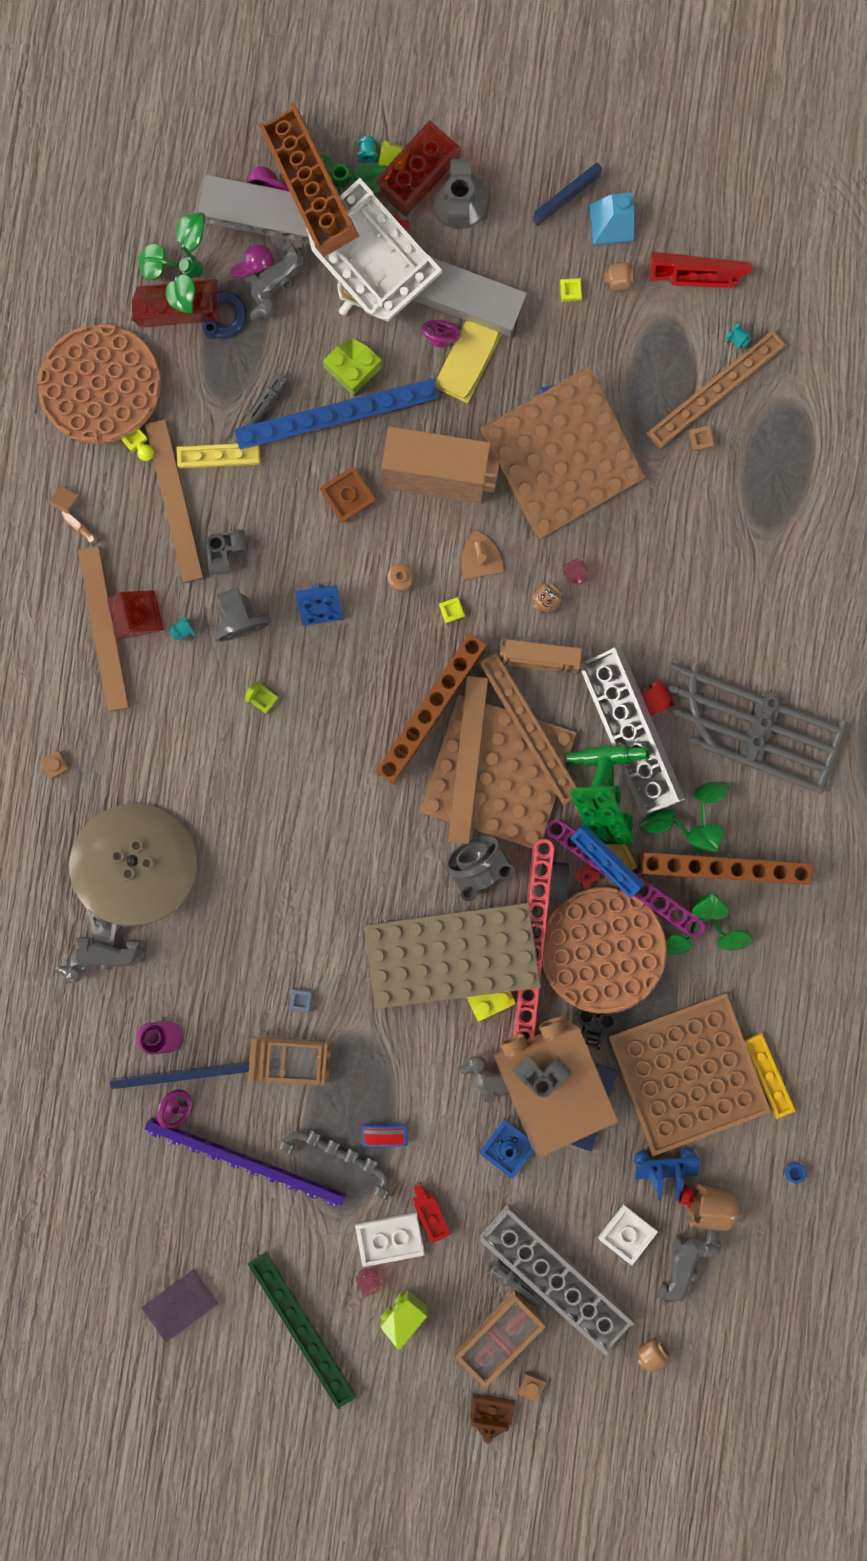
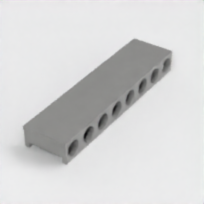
[198,175,310,244]
[412,257,527,337]
[580,645,685,816]
[479,1205,634,1355]

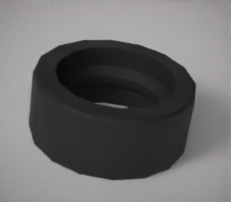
[549,862,569,903]

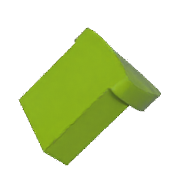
[379,140,409,171]
[245,681,279,714]

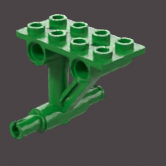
[566,745,650,845]

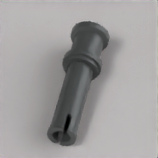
[242,372,290,426]
[487,1257,545,1309]

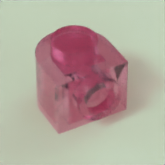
[561,558,587,586]
[356,1267,382,1298]

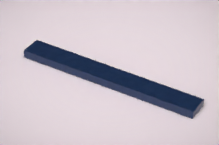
[110,1057,280,1089]

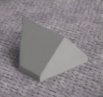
[86,908,121,946]

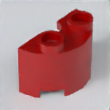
[640,680,675,717]

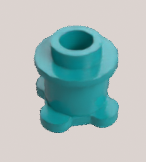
[358,136,378,163]
[724,321,752,349]
[168,615,196,642]

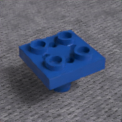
[296,583,343,626]
[479,1118,534,1179]

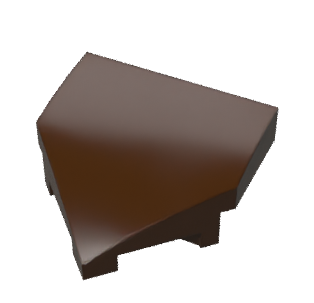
[470,1393,515,1444]

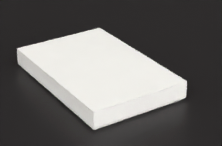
[355,1212,425,1267]

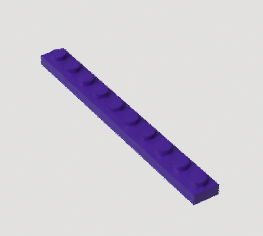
[144,1118,346,1206]

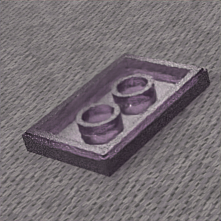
[141,1269,218,1342]

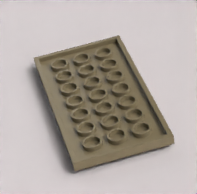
[364,903,541,1009]

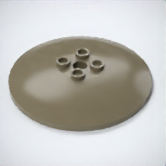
[69,804,197,927]

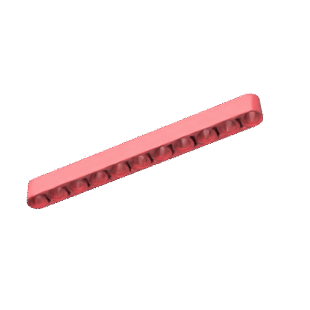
[513,839,554,1040]

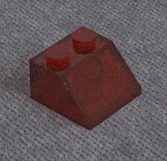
[107,590,164,639]

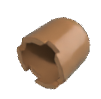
[688,1184,742,1231]

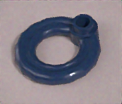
[199,291,247,339]

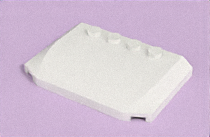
[306,178,442,322]

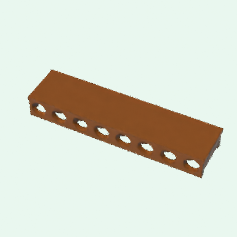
[259,103,360,258]
[375,632,486,785]
[637,853,812,885]

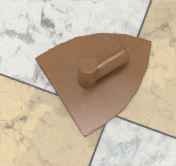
[462,529,504,580]

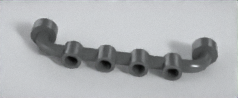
[277,1130,391,1200]

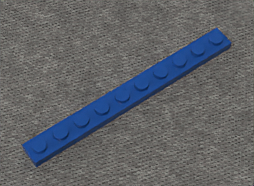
[234,378,438,450]

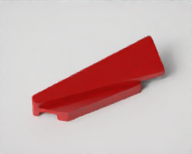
[650,252,753,288]

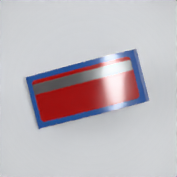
[362,1122,408,1147]

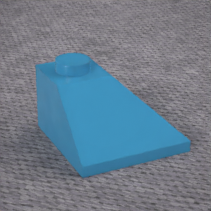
[589,193,634,246]

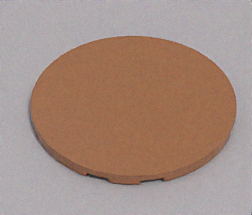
[37,324,161,444]
[542,887,667,1014]

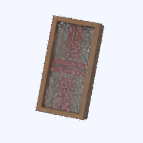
[455,1290,546,1388]

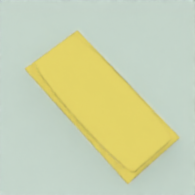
[435,321,502,404]

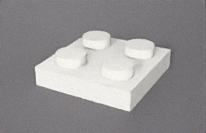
[598,1204,658,1265]

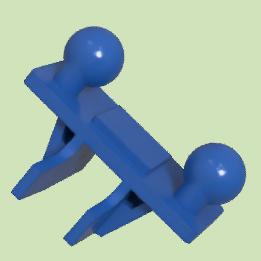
[634,1148,700,1201]

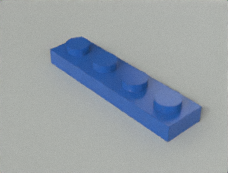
[570,824,645,899]

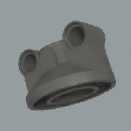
[431,158,488,229]
[214,587,271,642]
[445,836,515,901]

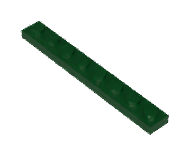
[248,1251,356,1409]

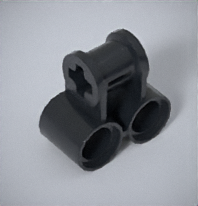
[576,1008,617,1050]

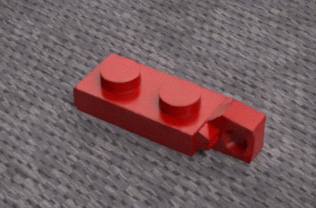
[413,1182,451,1243]

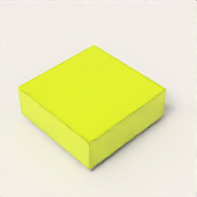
[560,278,582,302]
[439,597,465,624]

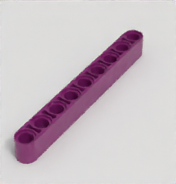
[547,820,705,937]

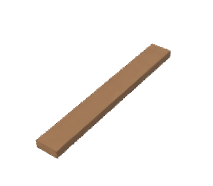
[647,330,786,449]
[145,419,204,583]
[78,546,129,712]
[478,652,577,806]
[448,676,488,844]

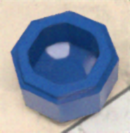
[784,1161,807,1184]

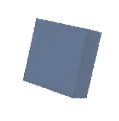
[289,988,313,1012]

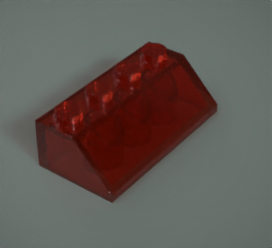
[375,120,460,216]
[132,279,219,328]

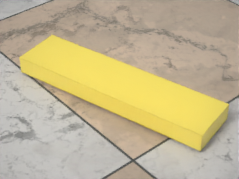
[177,444,260,469]

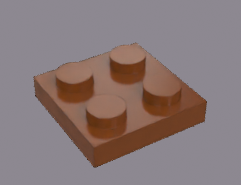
[319,466,376,524]

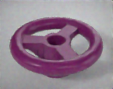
[421,320,461,348]
[157,1089,192,1130]

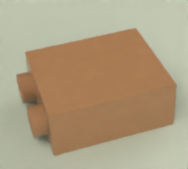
[381,427,500,504]
[493,1017,618,1157]

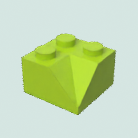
[323,338,382,396]
[380,1289,427,1350]

